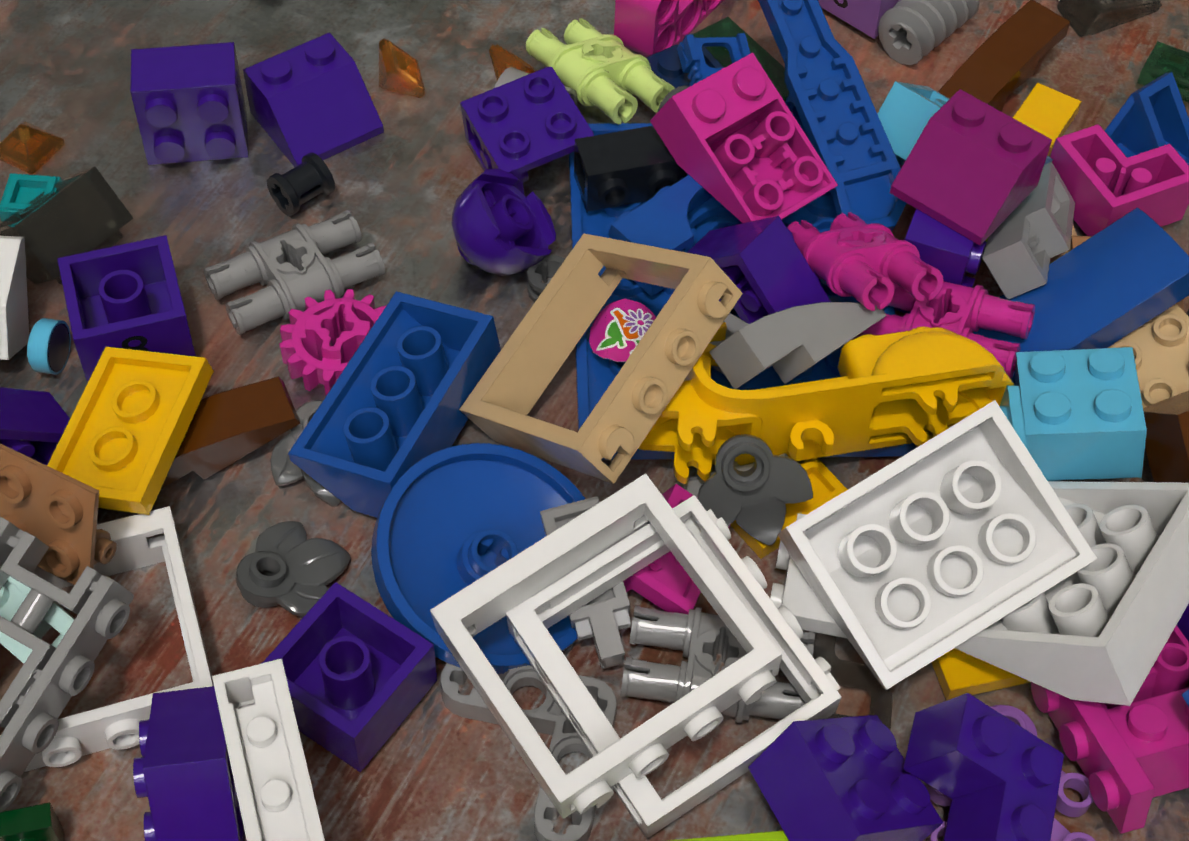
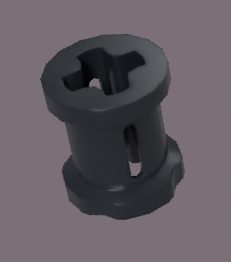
[266,152,335,217]

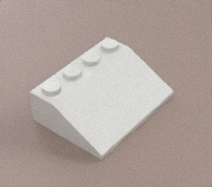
[778,400,1098,690]
[955,481,1189,706]

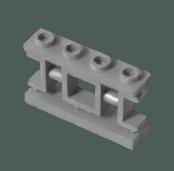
[0,517,134,812]

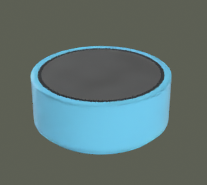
[27,318,71,375]

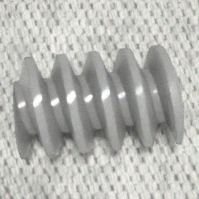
[878,0,980,65]

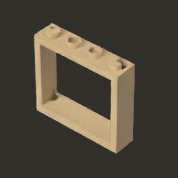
[459,233,743,484]

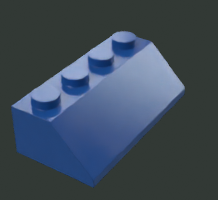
[288,291,501,518]

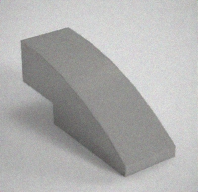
[982,162,1075,300]
[709,302,887,389]

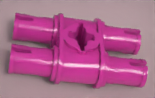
[787,212,944,311]
[851,281,1035,379]

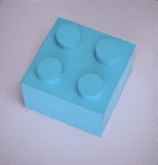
[1015,347,1147,481]

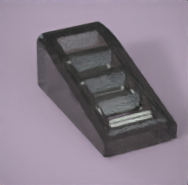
[1057,0,1162,37]

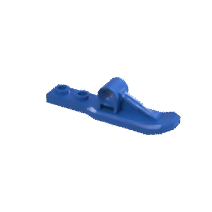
[758,0,907,232]

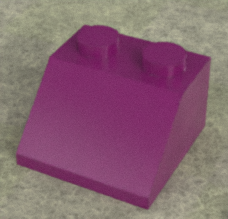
[890,89,1052,246]

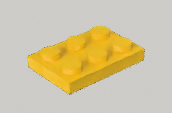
[47,347,214,515]

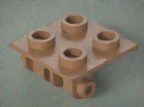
[0,443,117,585]

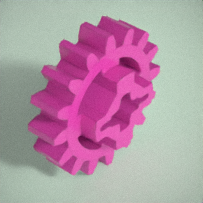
[279,289,387,396]

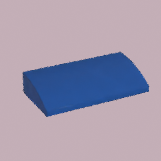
[973,207,1189,386]

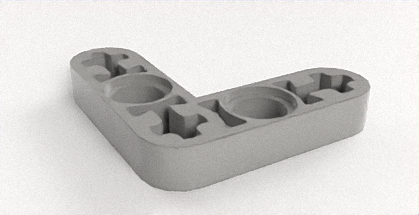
[441,663,616,841]

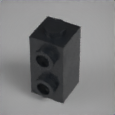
[574,126,687,212]

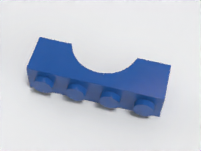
[610,175,731,297]

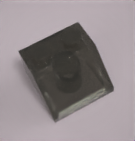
[0,166,133,284]

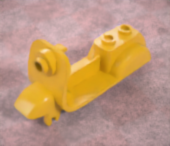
[638,322,1014,484]

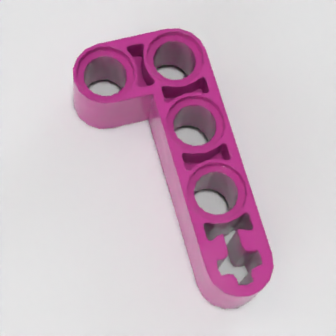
[614,0,724,58]

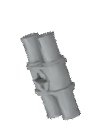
[203,210,385,335]
[620,605,815,723]

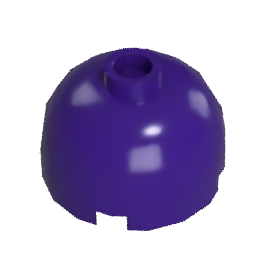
[451,168,556,276]

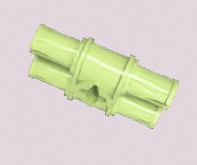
[526,18,675,125]

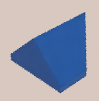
[1105,72,1189,165]

